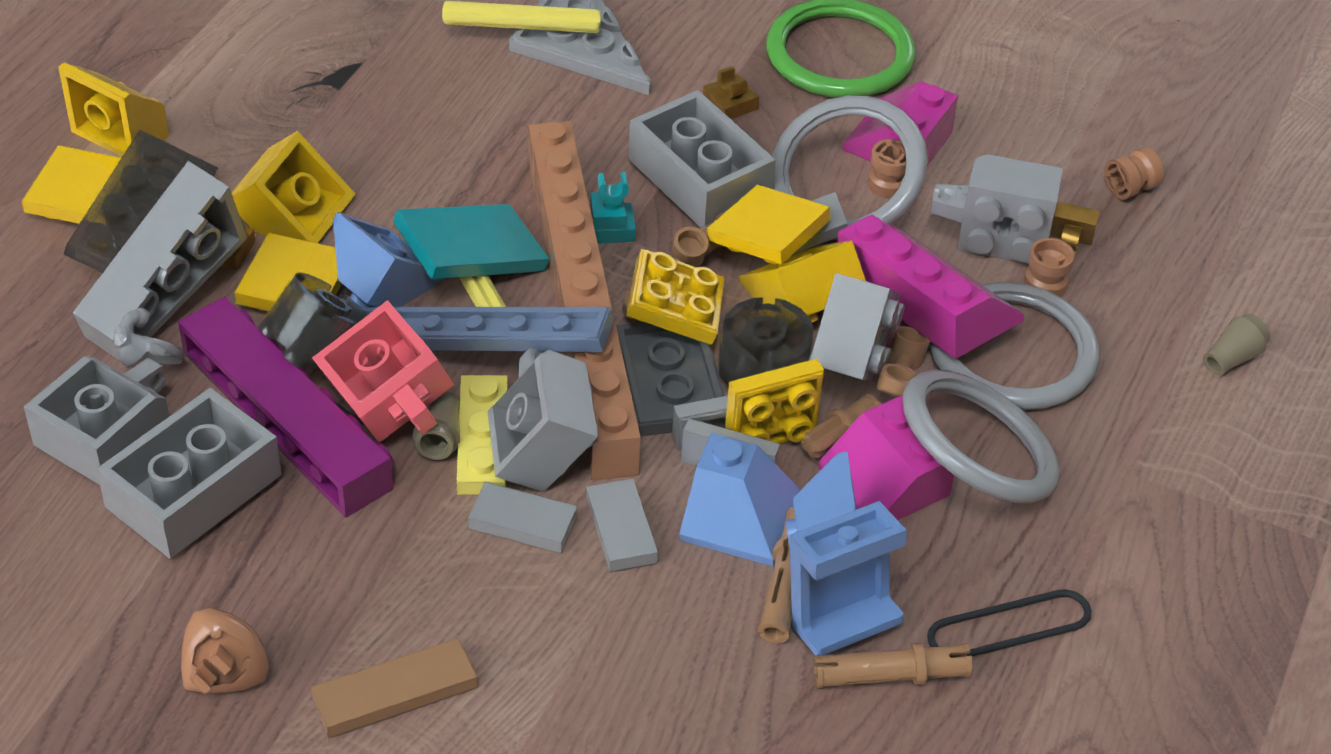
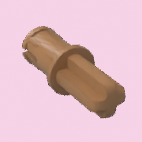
[801,394,881,458]

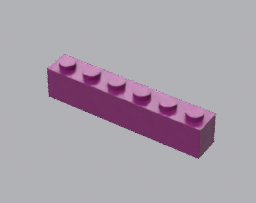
[178,296,394,518]

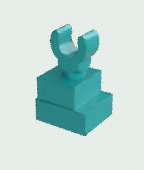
[589,172,636,244]

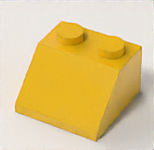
[58,62,169,161]
[231,131,356,243]
[738,240,866,328]

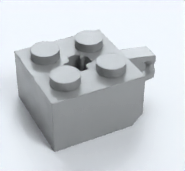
[931,154,1063,264]
[810,273,905,382]
[487,348,598,492]
[24,356,169,485]

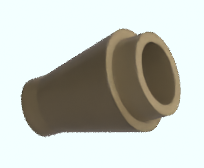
[1203,314,1270,376]
[413,393,460,460]

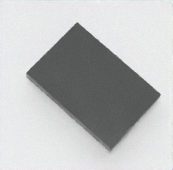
[616,322,725,437]

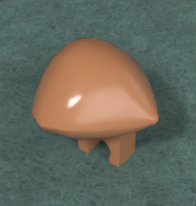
[181,608,270,694]

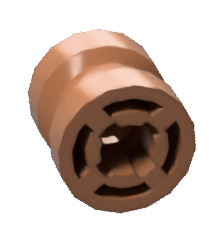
[868,139,907,198]
[1104,147,1164,200]
[1024,238,1075,297]

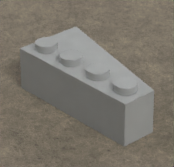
[73,161,247,362]

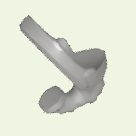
[114,308,185,367]

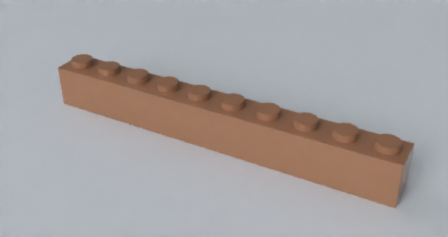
[528,121,641,480]

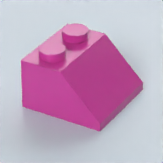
[842,81,959,166]
[818,395,954,520]

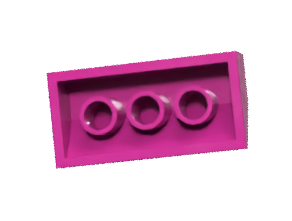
[838,214,1024,359]

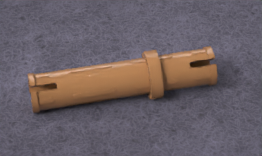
[757,507,795,644]
[813,643,972,689]

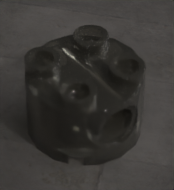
[258,272,367,372]
[718,297,814,387]

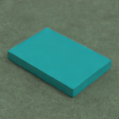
[393,204,550,279]

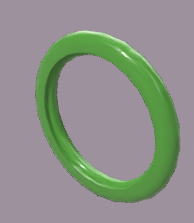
[766,0,916,98]

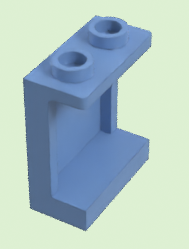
[790,501,907,656]

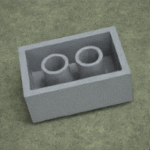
[628,90,776,228]
[96,388,282,559]

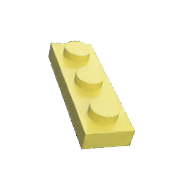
[457,375,508,495]

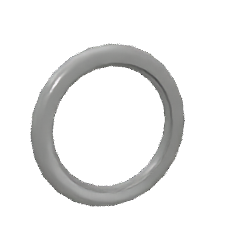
[772,95,928,240]
[929,282,1100,411]
[902,369,1060,503]

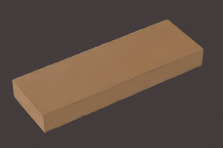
[310,638,478,738]

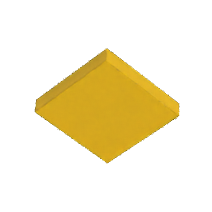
[22,145,141,229]
[707,185,831,265]
[234,233,342,323]
[626,249,725,345]
[725,358,824,444]

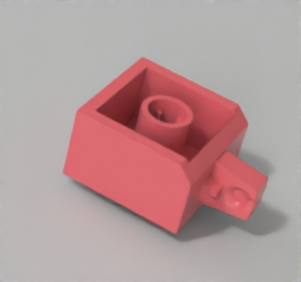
[312,300,455,442]

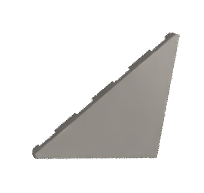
[509,0,652,95]

